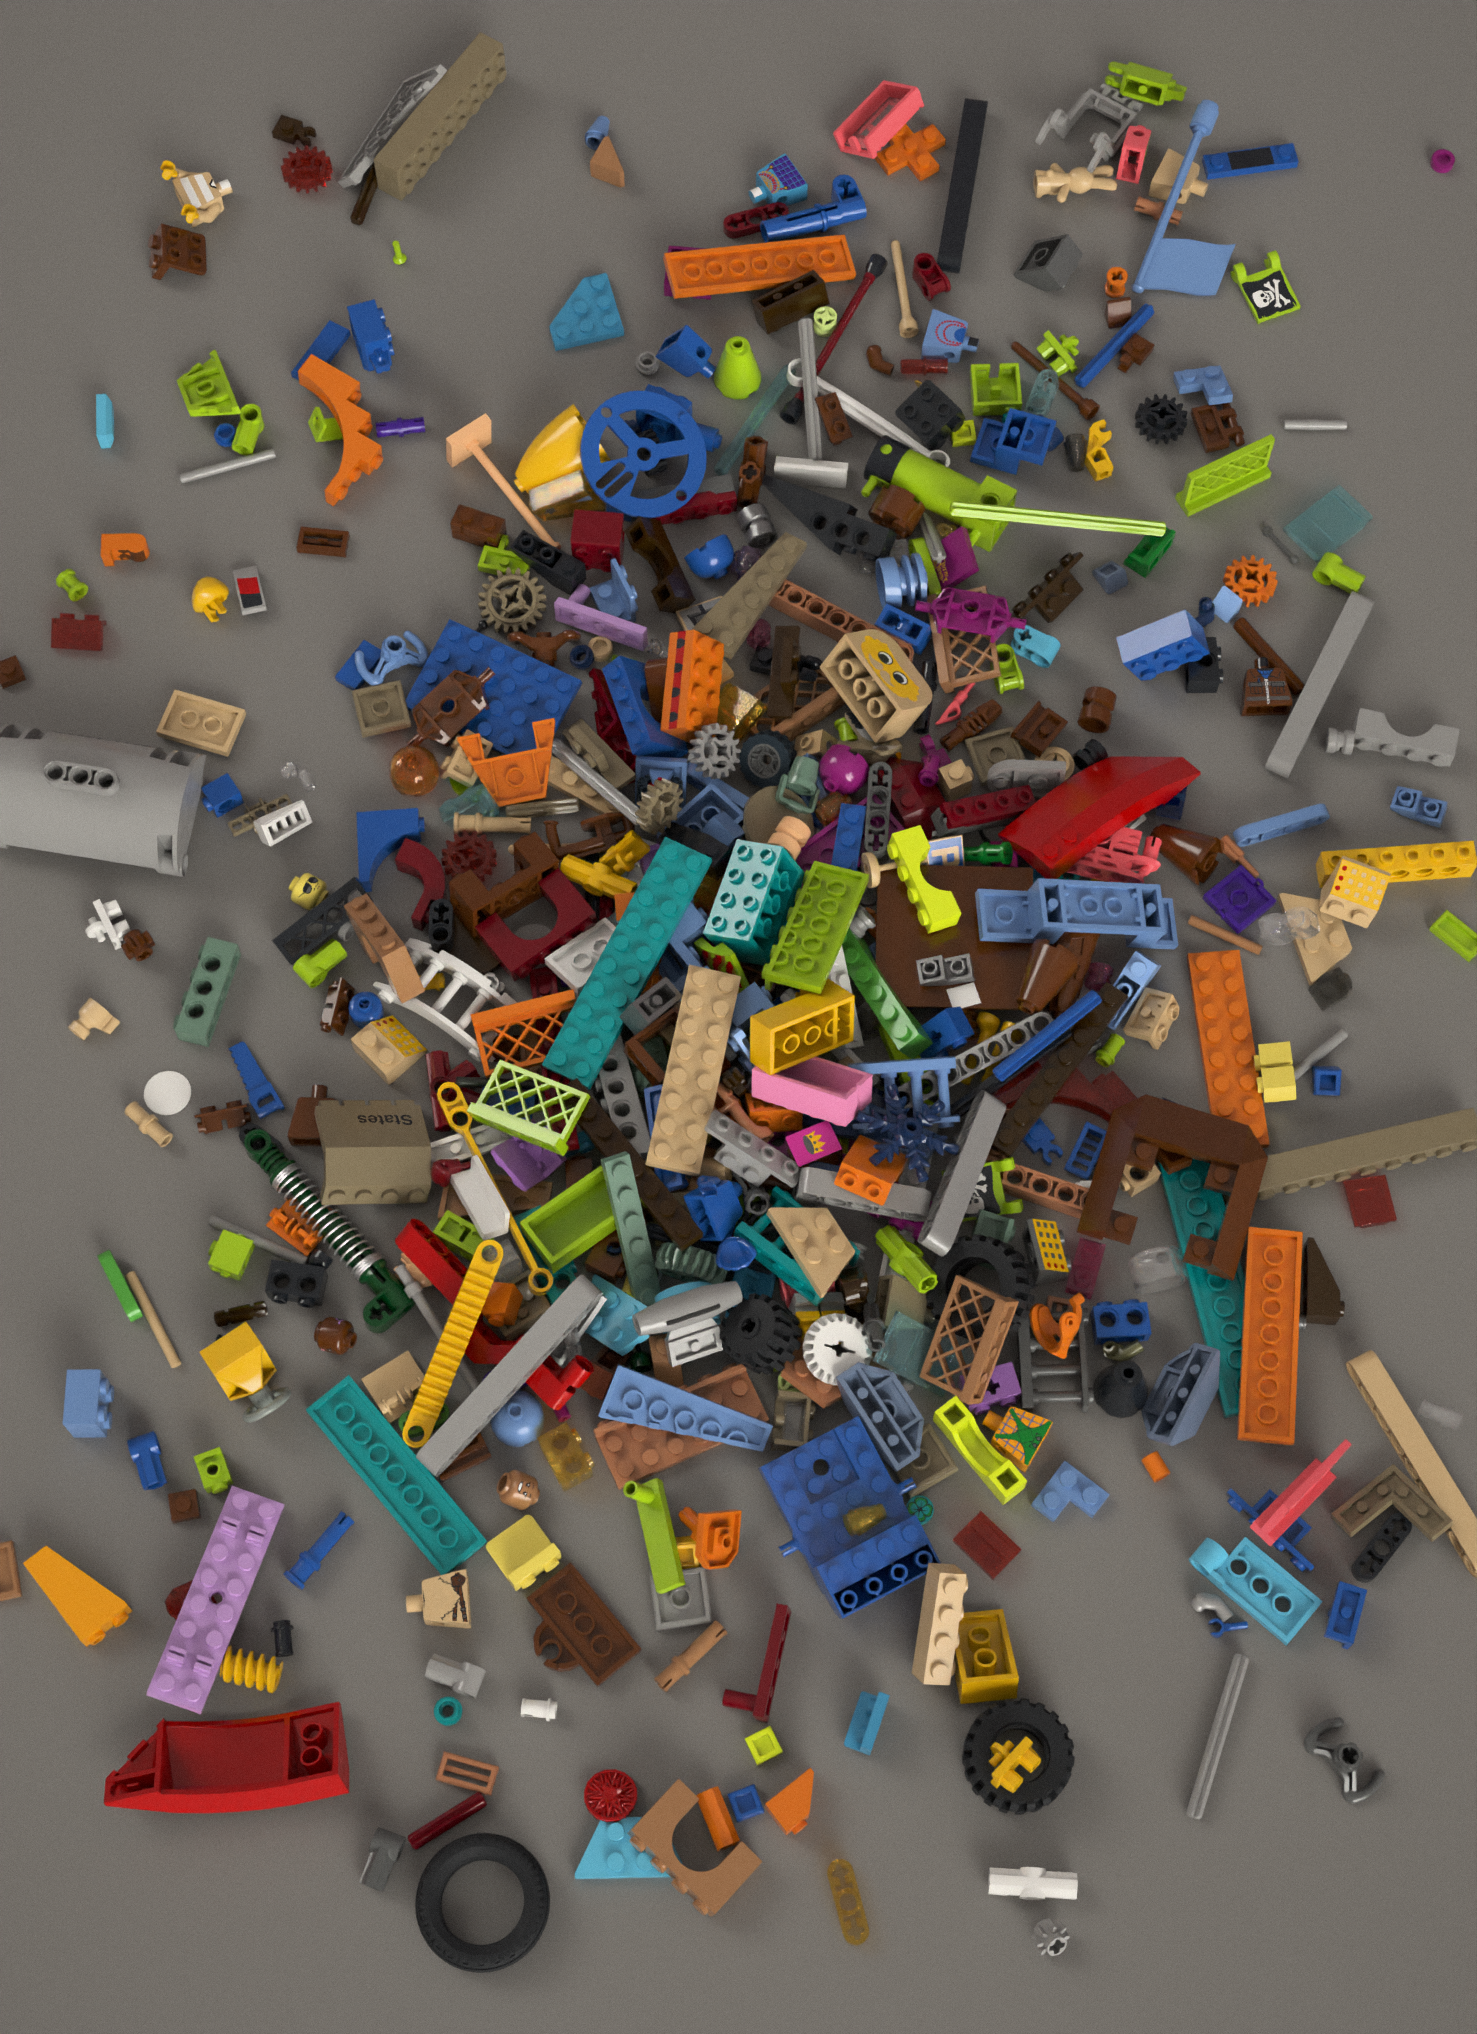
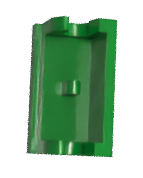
[1123,527,1176,578]

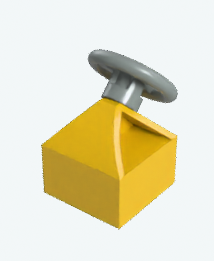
[199,1322,291,1423]

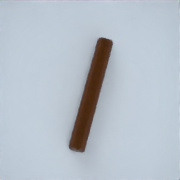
[1233,617,1305,695]

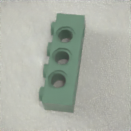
[173,937,241,1047]

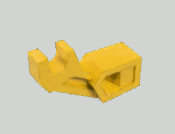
[1084,419,1114,482]

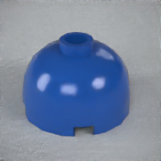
[684,534,734,580]

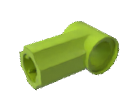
[232,404,265,456]
[1312,552,1366,594]
[293,938,347,988]

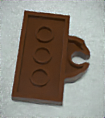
[527,1562,642,1687]

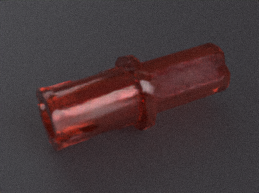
[900,357,948,376]

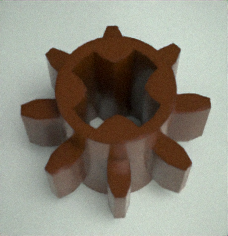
[121,929,155,961]

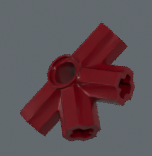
[425,1050,481,1132]

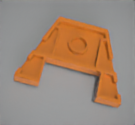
[457,718,556,808]

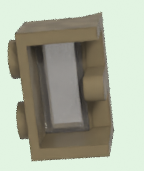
[770,1390,815,1451]

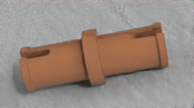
[1134,196,1183,226]

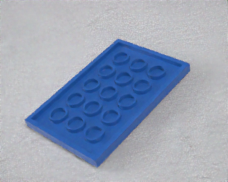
[405,619,582,755]

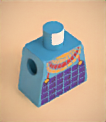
[749,153,808,206]

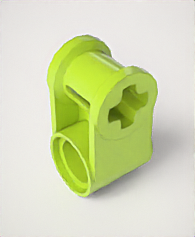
[990,644,1024,695]

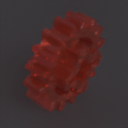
[281,145,333,194]
[441,830,497,882]

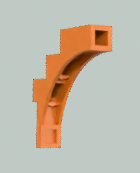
[298,354,383,506]

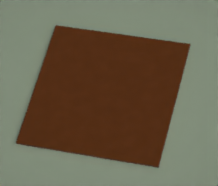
[876,864,1033,1010]

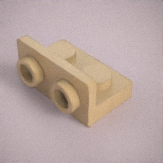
[440,729,493,788]
[1123,987,1179,1050]

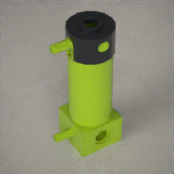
[861,435,1017,552]

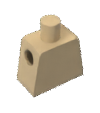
[1148,148,1208,204]

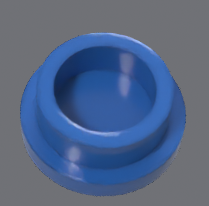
[214,423,237,447]

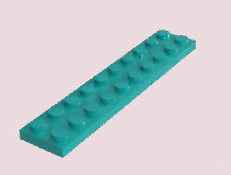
[542,837,712,1090]
[1157,1158,1245,1418]

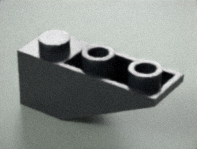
[510,530,587,595]

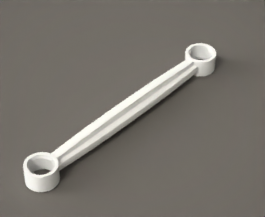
[787,358,950,468]

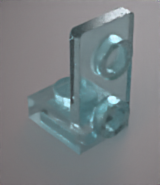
[439,783,500,822]

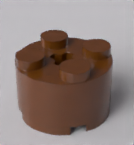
[868,485,925,542]

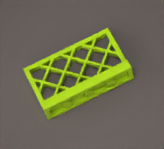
[1175,434,1275,517]
[467,1060,590,1156]

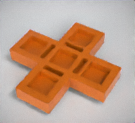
[875,124,946,181]

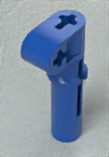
[760,174,867,243]

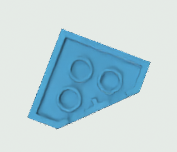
[549,273,624,351]

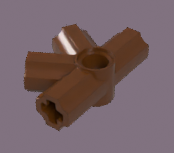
[737,436,768,509]

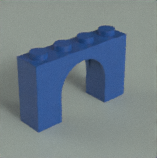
[602,656,689,758]

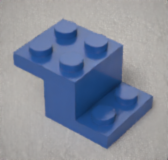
[970,408,1057,475]

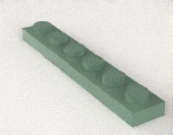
[601,1151,661,1307]

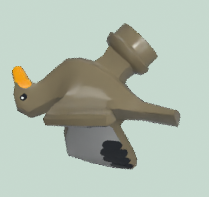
[837,712,903,767]

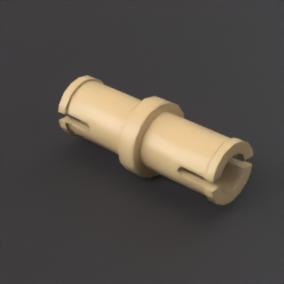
[124,1101,173,1147]

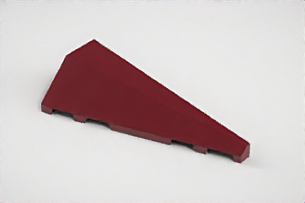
[589,668,637,785]

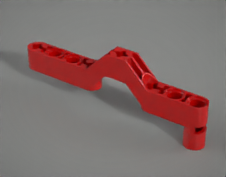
[395,1218,594,1410]

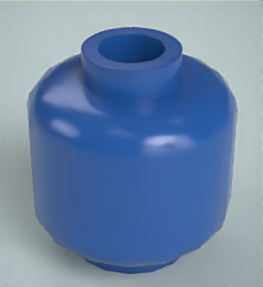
[348,991,384,1029]

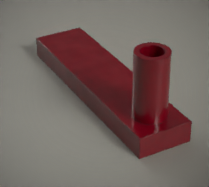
[722,1603,791,1723]

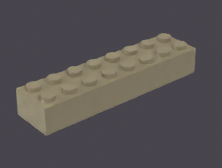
[373,32,507,201]

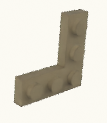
[1331,1464,1453,1542]

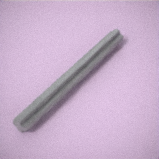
[798,318,823,460]
[552,738,639,825]
[1186,1654,1249,1820]

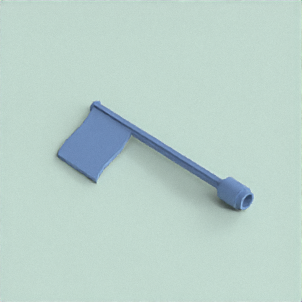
[1131,100,1236,296]

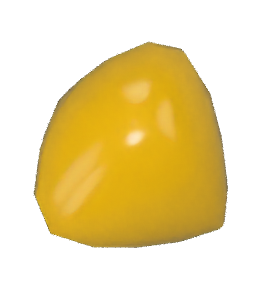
[192,576,229,622]

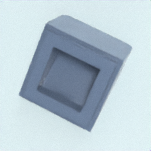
[1092,561,1128,594]

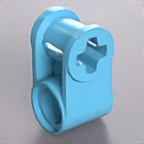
[1011,625,1061,668]

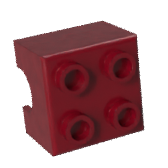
[570,509,625,573]

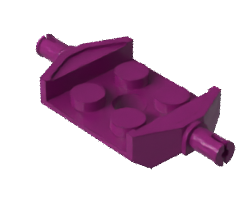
[915,587,1027,643]

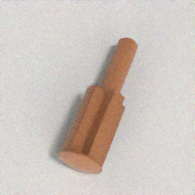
[1221,834,1259,878]

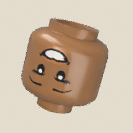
[497,1469,540,1510]

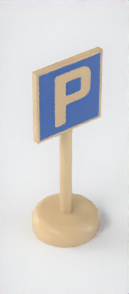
[861,834,965,888]

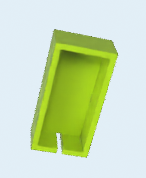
[520,1165,616,1274]

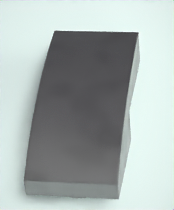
[916,953,975,986]

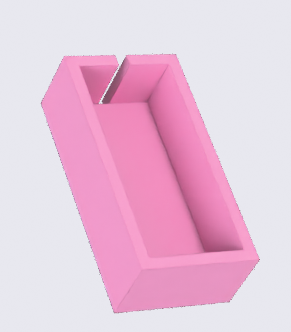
[752,1057,872,1127]

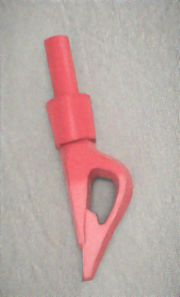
[935,683,975,725]

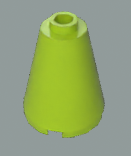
[714,336,761,400]

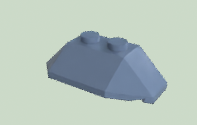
[1141,1343,1220,1446]
[835,1362,924,1472]

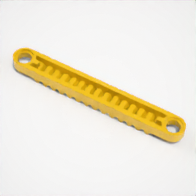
[402,1239,503,1448]

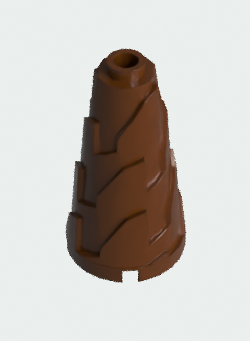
[1048,932,1100,1020]

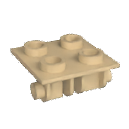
[361,1351,424,1424]

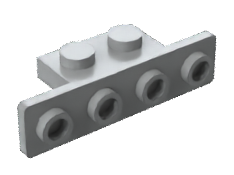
[704,1110,803,1188]

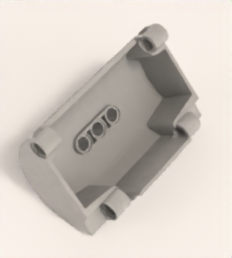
[0,724,206,877]

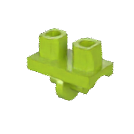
[1036,330,1079,376]

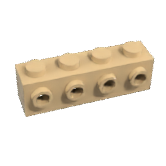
[912,1563,968,1686]

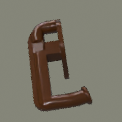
[543,812,635,863]

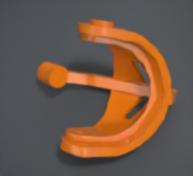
[1029,1293,1085,1359]

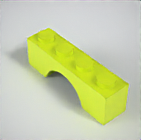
[887,825,961,934]
[933,1396,1027,1505]

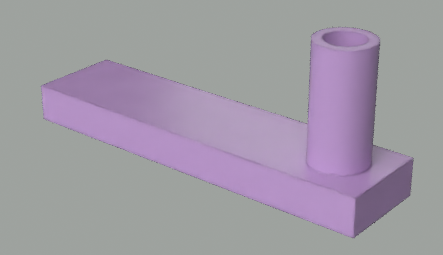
[554,584,648,651]

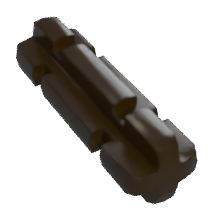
[214,1301,268,1327]

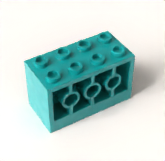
[703,839,805,966]

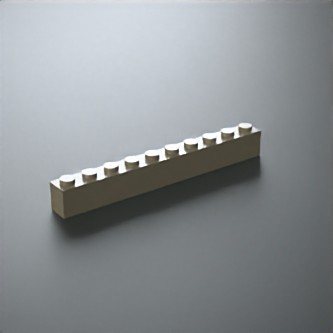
[1222,1108,1477,1205]

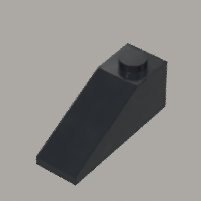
[656,822,731,881]

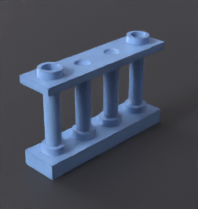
[848,1056,960,1134]

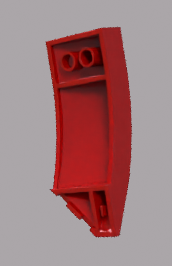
[998,756,1201,879]
[104,1701,349,1813]

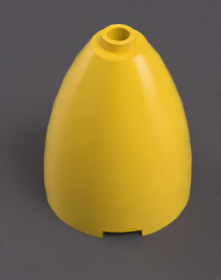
[514,404,611,494]

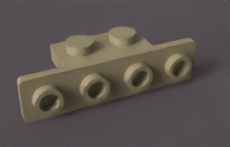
[562,719,636,791]

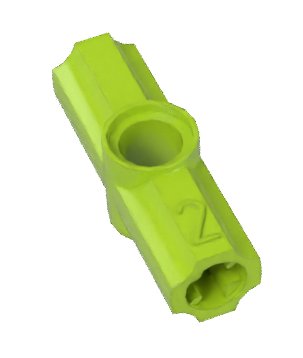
[875,1225,938,1294]

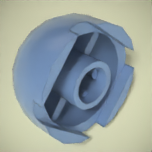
[490,1390,545,1447]

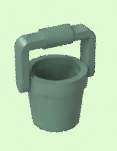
[775,756,820,814]

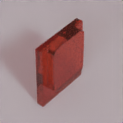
[1343,1175,1397,1228]

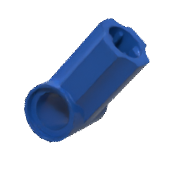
[127,1431,168,1491]

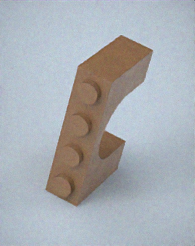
[343,893,425,1004]
[627,1779,762,1917]

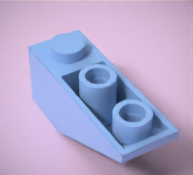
[1108,951,1161,1031]

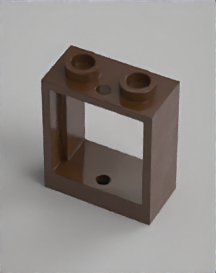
[624,1006,679,1086]

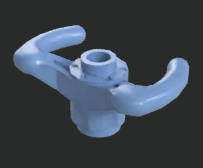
[355,630,429,686]

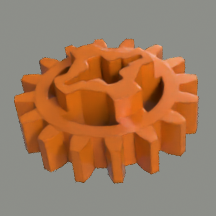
[1223,555,1278,607]

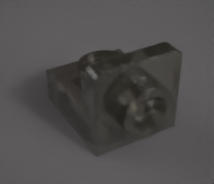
[1308,967,1353,1011]

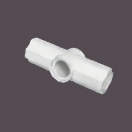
[988,1867,1078,1900]

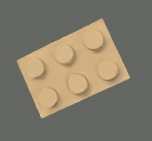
[156,689,246,757]

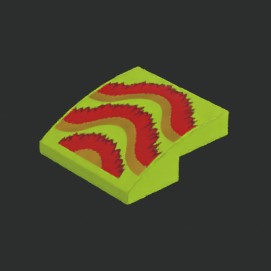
[694,937,750,994]

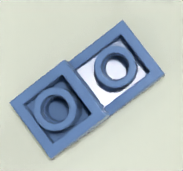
[1390,786,1448,828]

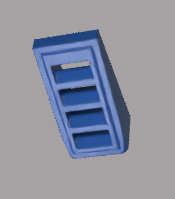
[1064,1121,1107,1180]

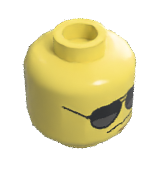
[289,873,329,911]

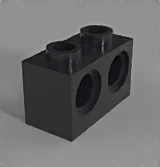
[265,1260,328,1308]

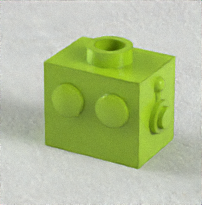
[208,1229,255,1281]

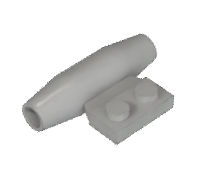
[632,1281,743,1367]

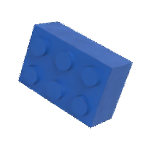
[1116,609,1210,681]

